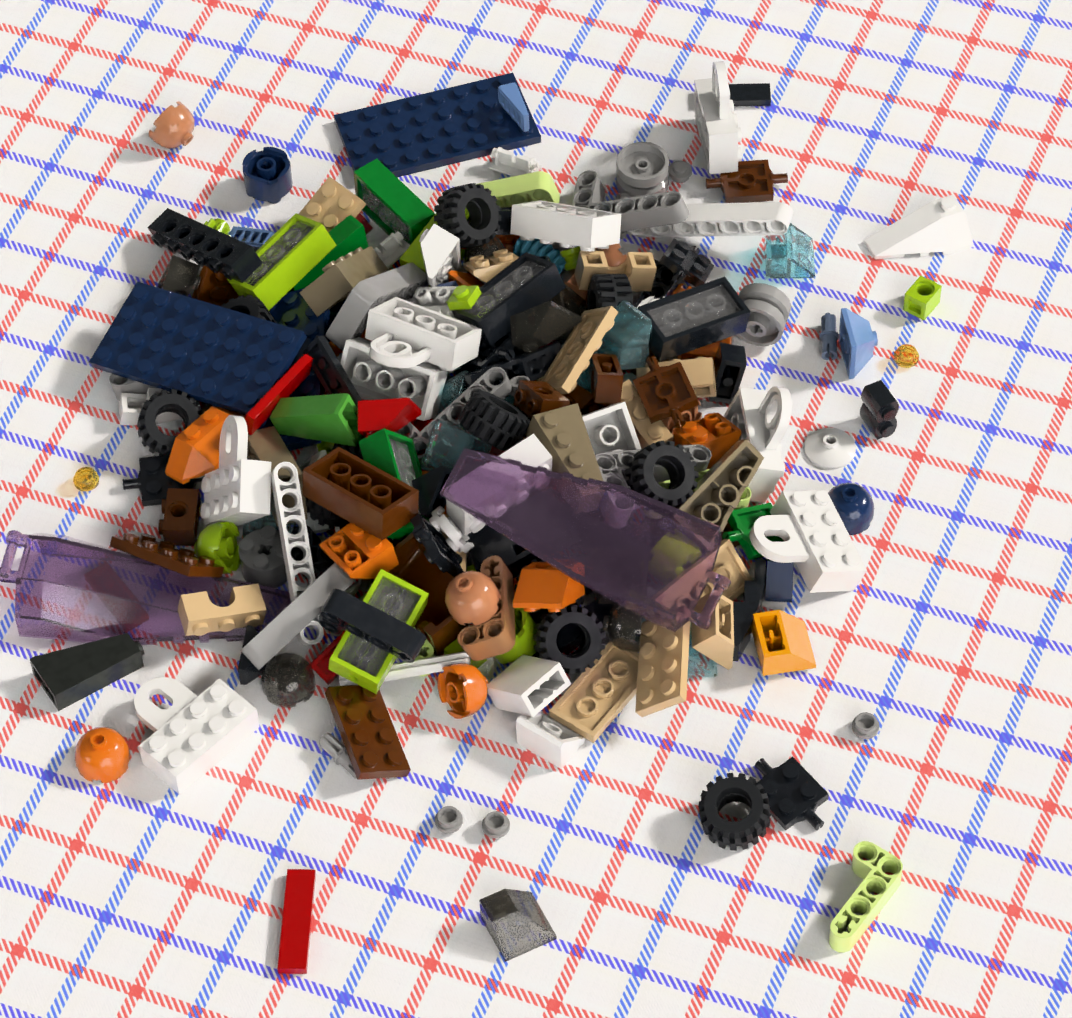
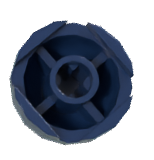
[828,482,874,535]

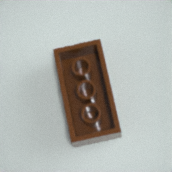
[302,447,419,540]

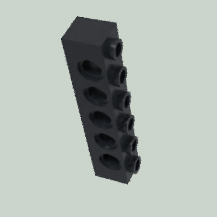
[147,208,262,283]

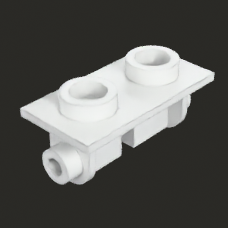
[488,147,542,176]
[374,231,410,269]

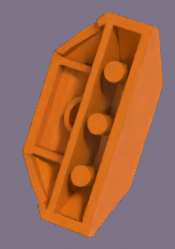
[165,406,246,484]

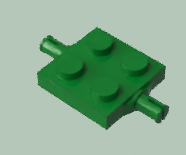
[722,503,784,560]

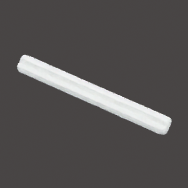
[339,651,471,686]

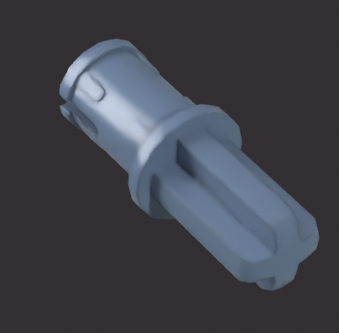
[819,313,839,360]

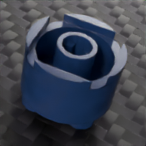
[242,147,293,204]

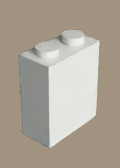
[487,655,571,717]

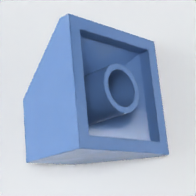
[838,308,878,379]

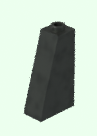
[30,633,145,711]

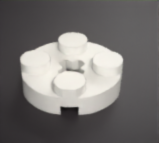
[429,506,474,553]

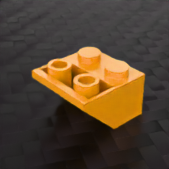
[752,610,816,676]

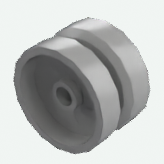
[616,142,669,197]
[736,283,792,346]

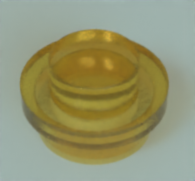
[894,344,919,368]
[73,467,99,491]

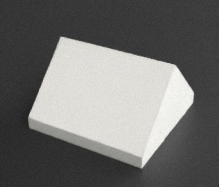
[516,712,586,769]

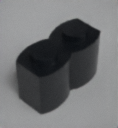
[860,380,899,440]

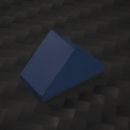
[765,559,794,602]

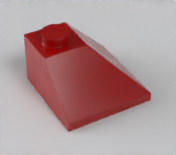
[358,398,421,437]

